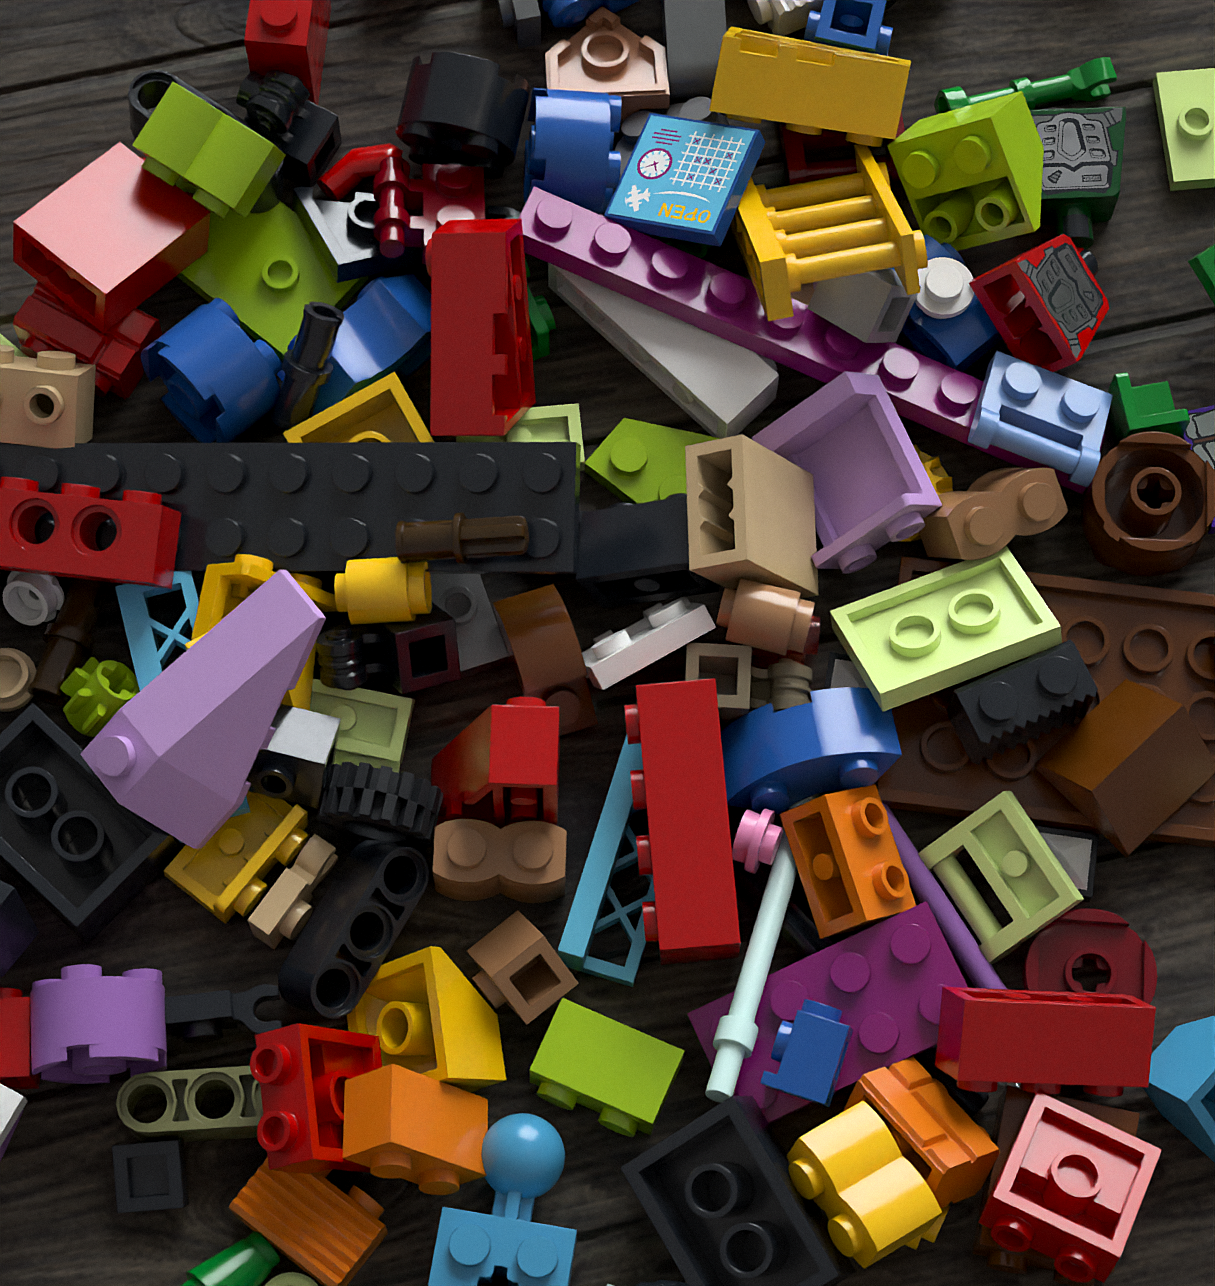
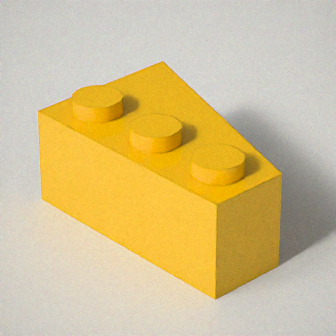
[709,27,911,147]

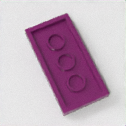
[687,901,968,1124]

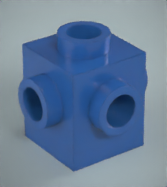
[804,0,893,56]

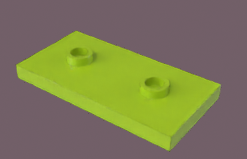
[175,178,369,361]

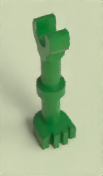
[934,57,1117,114]

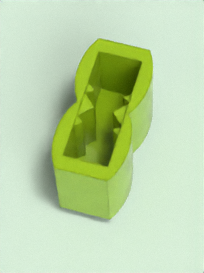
[132,82,286,219]

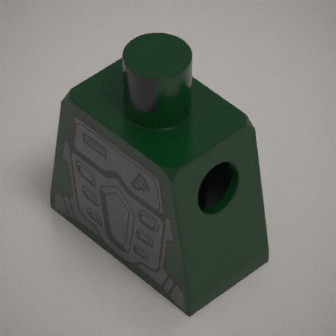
[1030,107,1126,249]

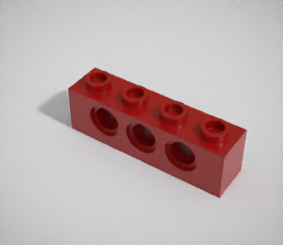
[0,477,181,589]

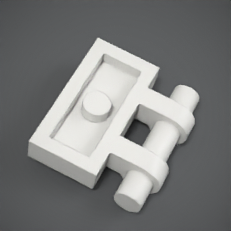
[582,597,716,690]

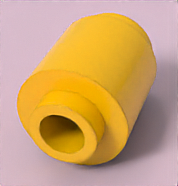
[334,557,432,625]

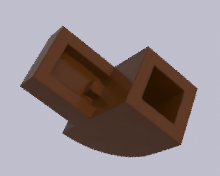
[492,584,598,736]

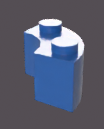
[277,274,431,416]
[721,687,902,814]

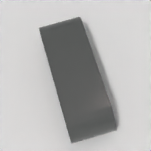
[661,0,727,101]

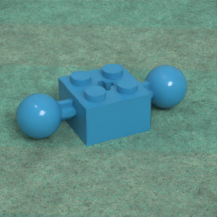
[428,1113,577,1286]

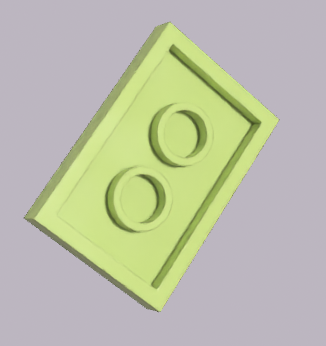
[830,546,1062,712]

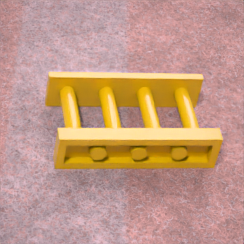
[730,144,928,321]

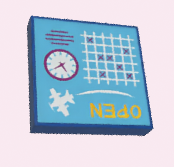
[604,113,766,247]

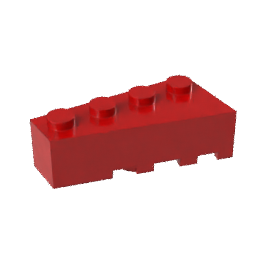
[624,678,741,965]

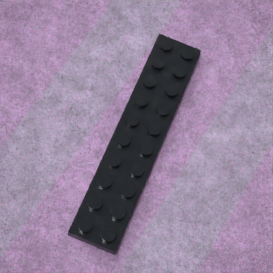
[0,442,581,574]

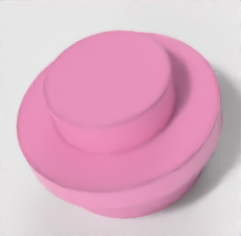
[732,808,783,874]

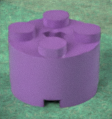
[30,964,167,1084]

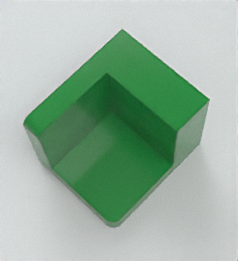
[1107,372,1190,446]

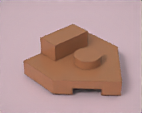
[545,6,670,126]

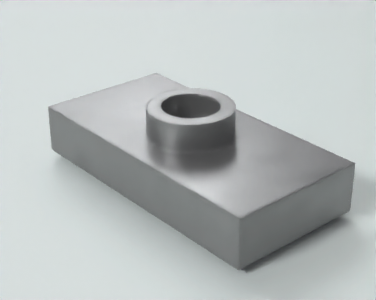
[431,574,509,682]

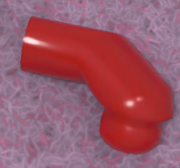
[317,143,411,202]

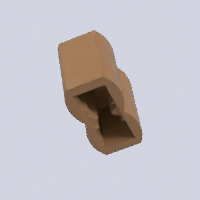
[919,468,1068,560]
[433,819,567,903]

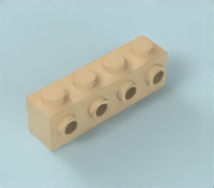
[0,344,96,449]

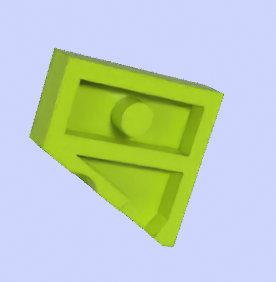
[584,418,722,504]

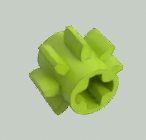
[60,657,139,737]

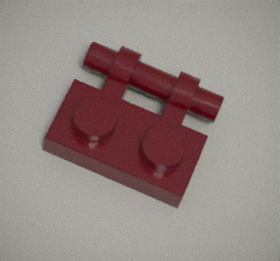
[373,157,485,265]

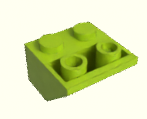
[887,91,1044,251]

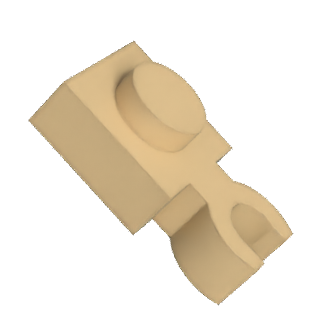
[247,834,339,949]

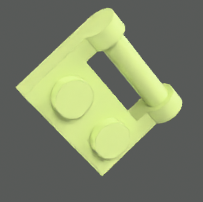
[918,791,1084,964]

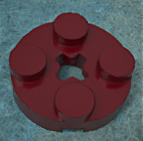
[1022,908,1157,1004]

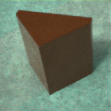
[1034,679,1215,858]

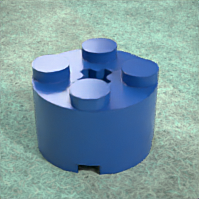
[523,88,622,214]
[141,298,282,443]

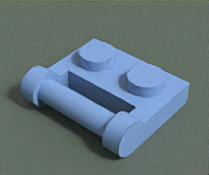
[968,350,1113,487]

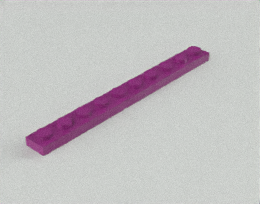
[518,187,1106,494]

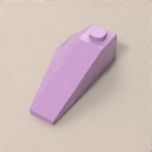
[80,570,326,849]

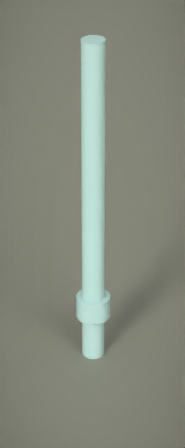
[705,793,820,1103]

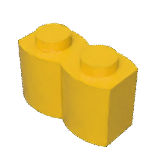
[787,1101,942,1269]

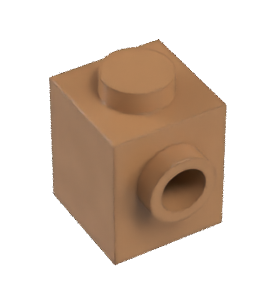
[467,910,579,1025]

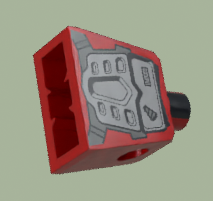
[969,234,1109,372]

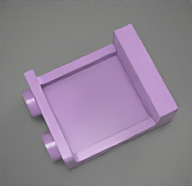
[752,371,942,574]

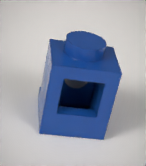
[760,999,853,1107]

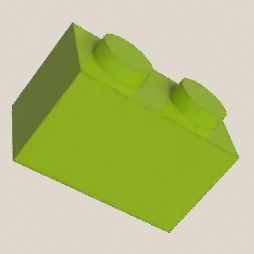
[529,998,684,1137]

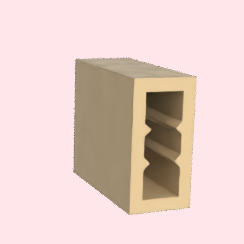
[685,434,819,599]

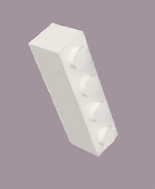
[548,213,779,438]

